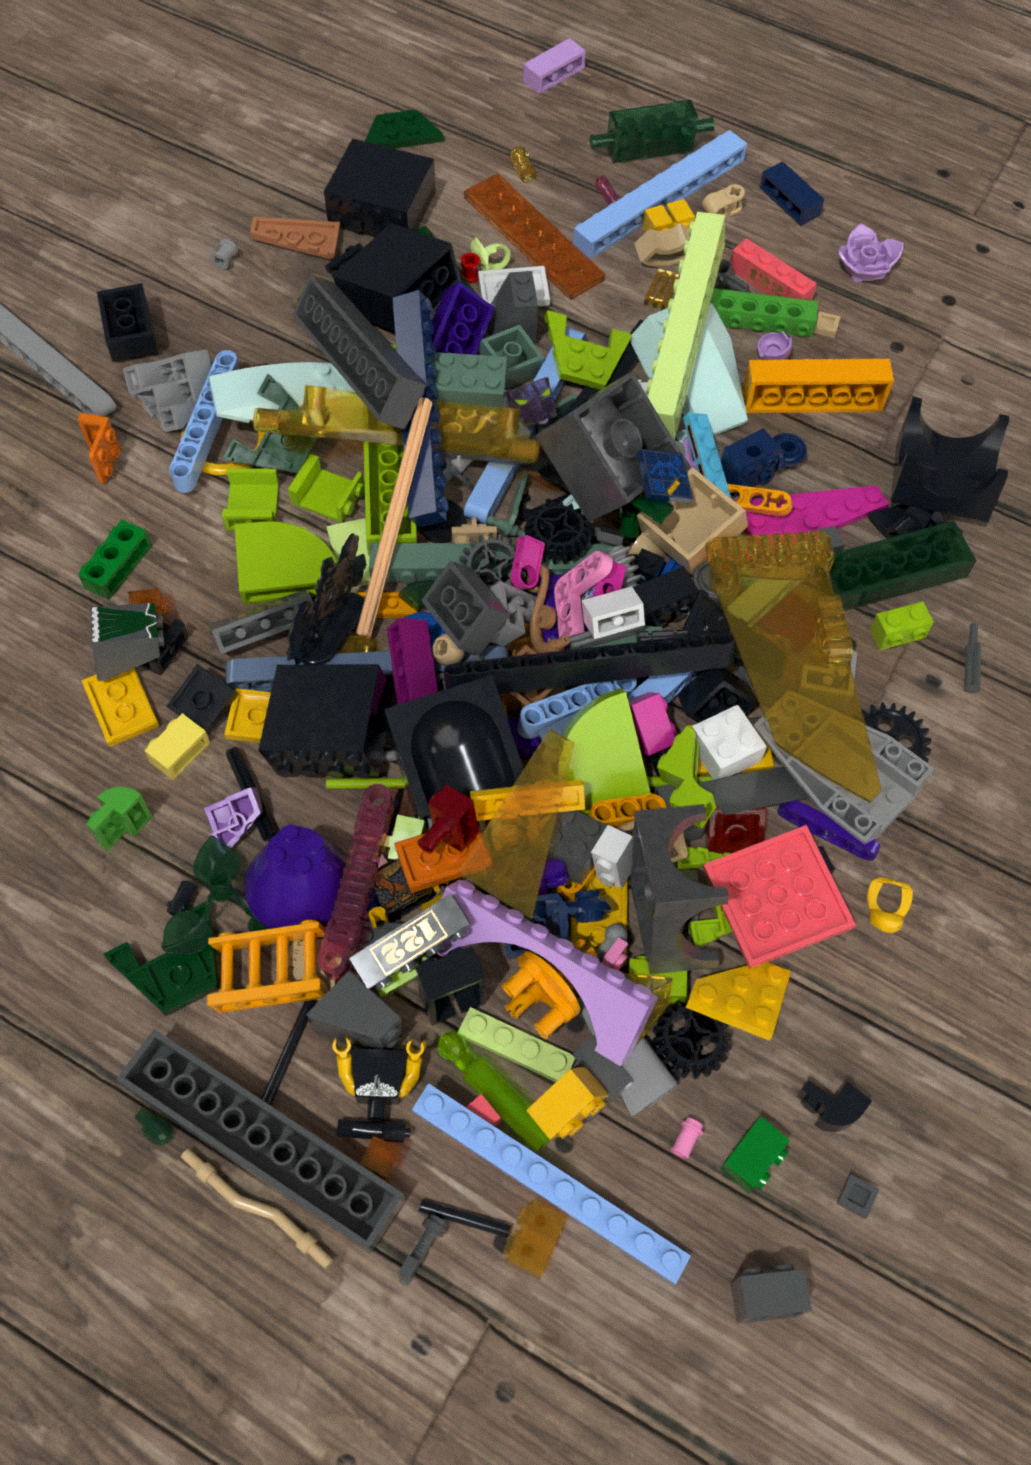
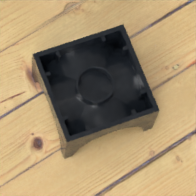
[890,397,1009,522]

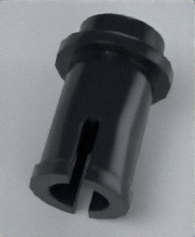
[166,880,198,918]

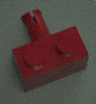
[417,784,479,854]

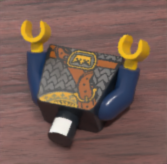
[365,854,449,928]

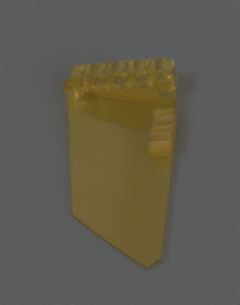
[705,531,882,803]

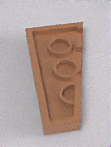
[250,217,341,259]

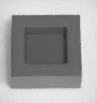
[837,1174,879,1219]

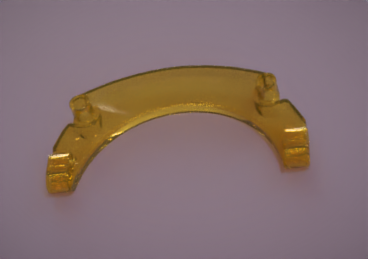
[253,385,540,463]

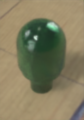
[134,1109,173,1146]

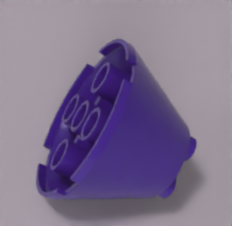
[243,824,356,929]

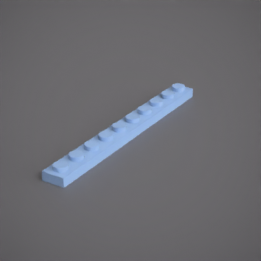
[411,1083,691,1284]

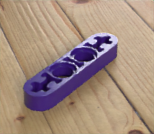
[777,800,880,861]

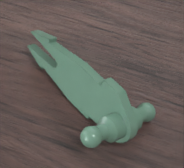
[486,470,528,538]

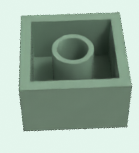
[478,324,544,390]

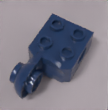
[721,428,807,498]
[501,890,613,960]

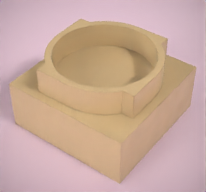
[637,467,748,575]

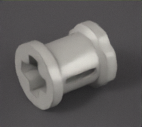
[210,239,238,269]

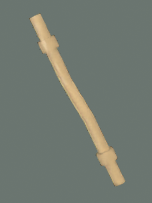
[181,1148,334,1269]

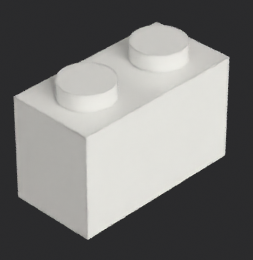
[582,586,645,639]
[591,825,633,889]

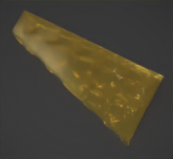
[458,729,574,920]

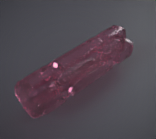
[595,175,620,205]

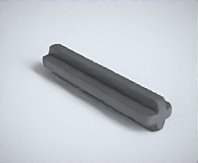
[568,625,644,650]

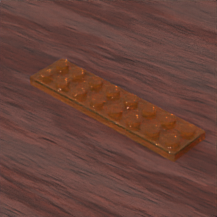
[464,173,605,300]

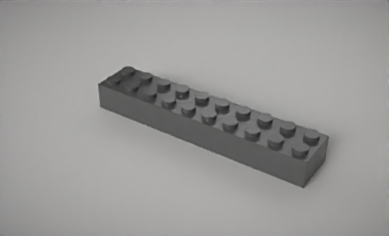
[292,274,426,429]
[116,1029,405,1255]

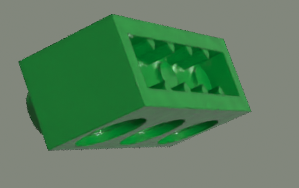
[78,519,152,600]

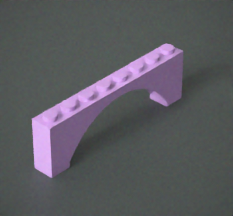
[437,879,658,1066]

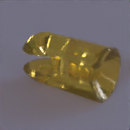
[510,146,538,183]
[336,635,377,654]

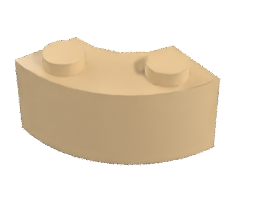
[634,223,691,267]

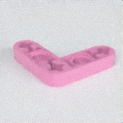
[554,551,613,638]

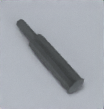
[964,623,981,693]

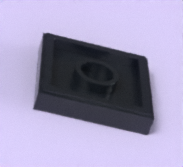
[167,664,239,736]

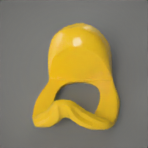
[867,877,913,933]

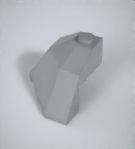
[122,350,212,432]

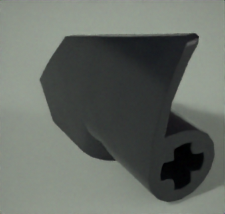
[868,504,933,546]

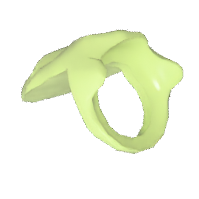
[471,237,511,271]

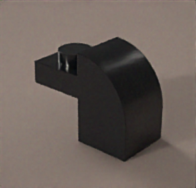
[796,1081,872,1132]

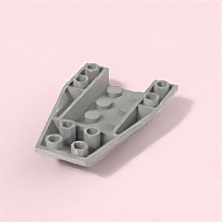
[753,691,935,844]

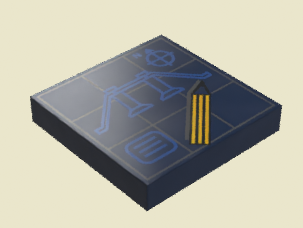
[637,449,693,503]

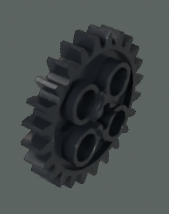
[852,702,932,763]

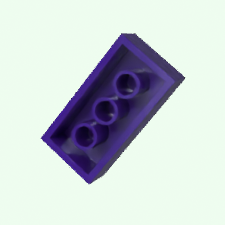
[432,281,495,359]

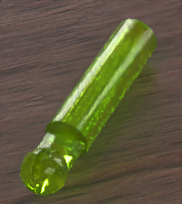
[438,1032,552,1154]

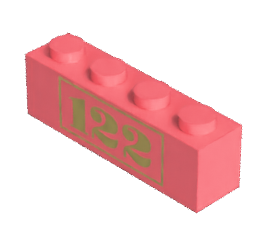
[730,238,817,300]

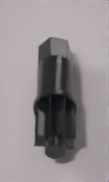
[337,1119,411,1143]

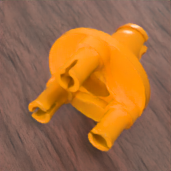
[501,939,597,1040]

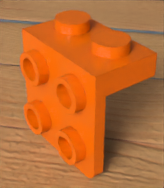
[77,413,121,484]

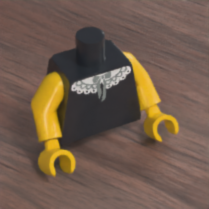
[333,1035,426,1121]

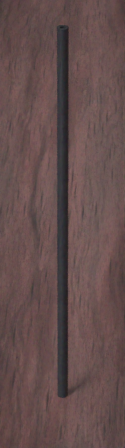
[261,789,404,1106]

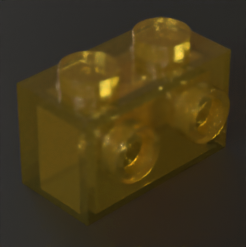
[503,1200,567,1280]

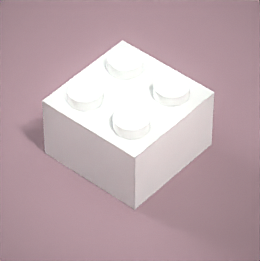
[692,705,767,780]

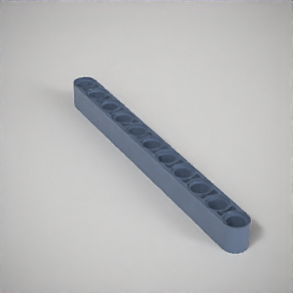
[226,646,509,691]

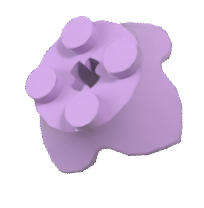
[838,223,904,282]

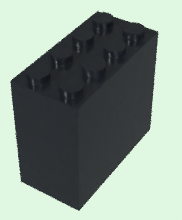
[324,138,435,237]
[332,223,461,331]
[258,664,394,778]

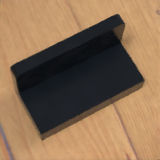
[140,619,189,676]

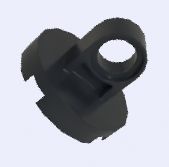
[417,497,465,543]

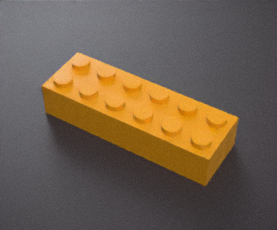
[742,358,894,413]

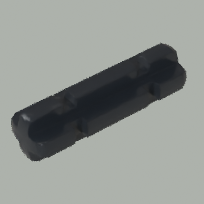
[636,630,689,642]

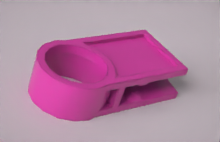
[511,535,545,590]

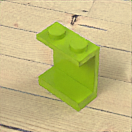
[288,454,365,523]
[222,468,279,531]

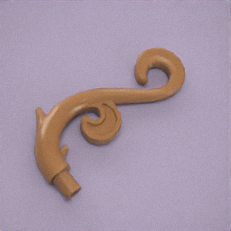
[525,564,570,653]

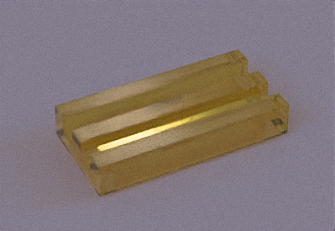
[644,268,679,310]

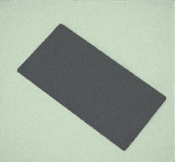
[698,766,810,814]

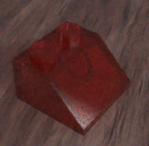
[705,805,766,854]

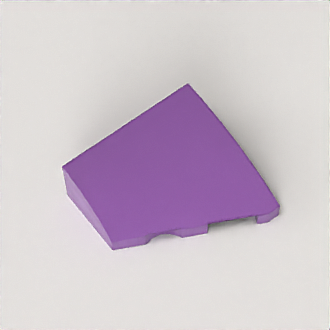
[204,787,262,857]

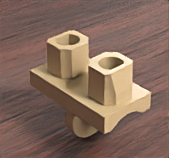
[452,517,497,544]

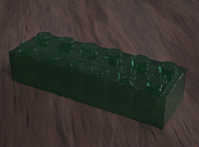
[812,521,977,614]

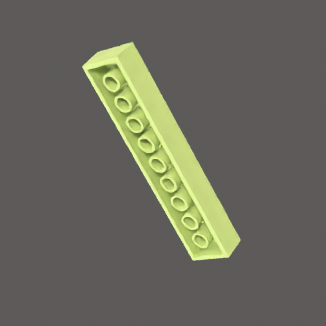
[647,212,725,441]

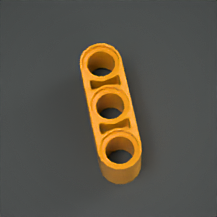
[587,794,666,828]

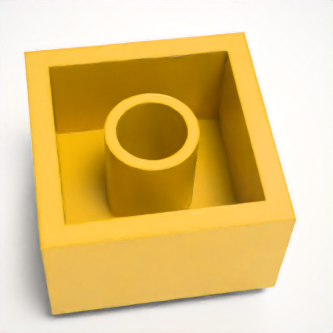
[526,1067,609,1140]

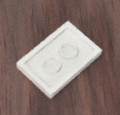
[478,266,550,306]

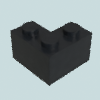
[678,668,758,723]

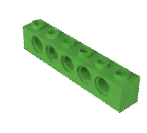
[710,288,818,337]

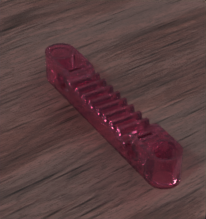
[318,784,394,981]

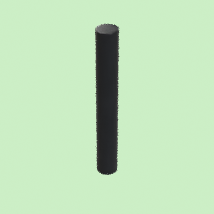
[419,1199,511,1238]

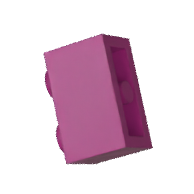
[628,692,676,756]

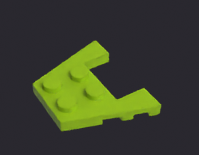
[544,310,632,390]
[675,847,732,948]

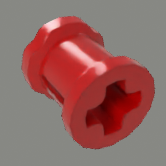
[461,253,480,284]

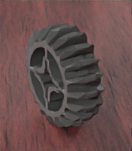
[459,533,527,588]

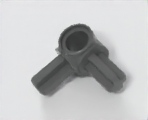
[714,259,750,292]

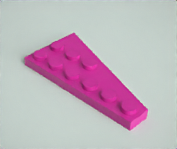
[733,485,890,560]

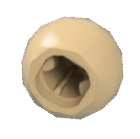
[432,634,465,666]

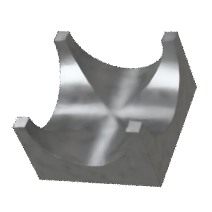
[630,804,729,975]

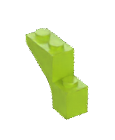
[657,726,717,829]

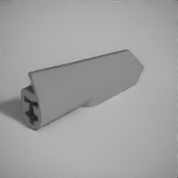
[578,995,678,1117]

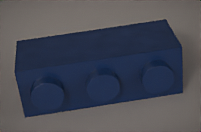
[760,161,824,226]

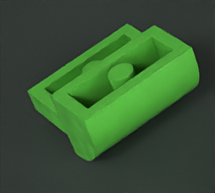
[86,787,153,852]

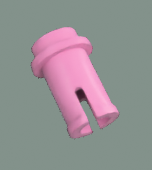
[671,1117,703,1160]

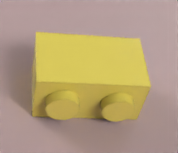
[144,713,210,780]

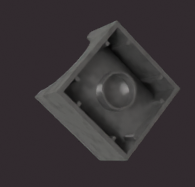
[535,371,682,522]

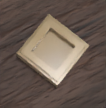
[813,311,841,338]

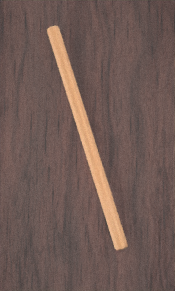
[356,397,432,637]

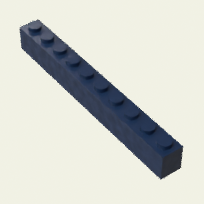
[393,290,448,527]

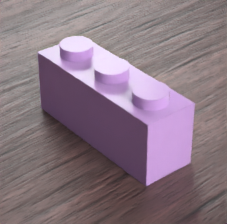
[523,38,586,94]

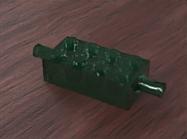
[590,100,715,164]

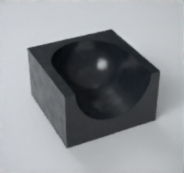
[382,675,528,819]

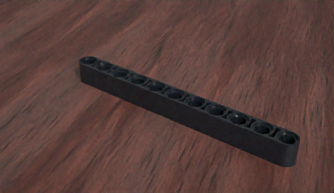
[444,632,735,694]

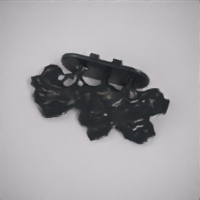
[287,533,367,665]

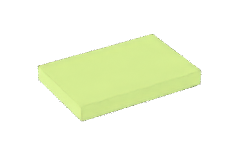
[326,518,370,590]

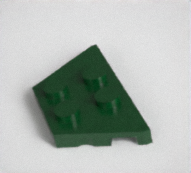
[365,109,444,149]

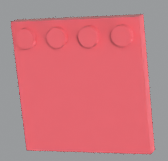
[703,825,856,969]

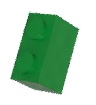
[720,1116,790,1193]

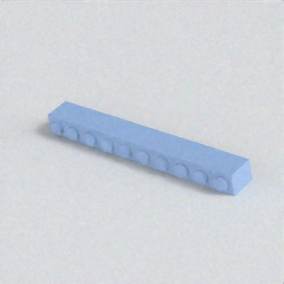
[573,130,747,259]

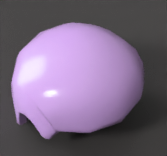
[757,331,792,360]

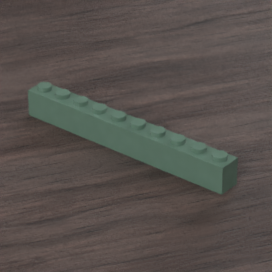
[369,543,616,584]

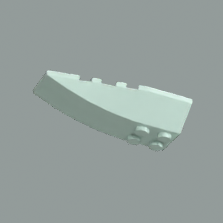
[630,303,748,436]
[209,361,363,437]

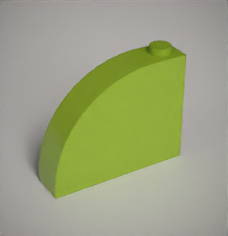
[234,521,337,605]
[555,688,651,815]

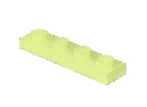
[457,1007,576,1082]

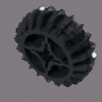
[524,501,592,565]
[652,999,732,1080]

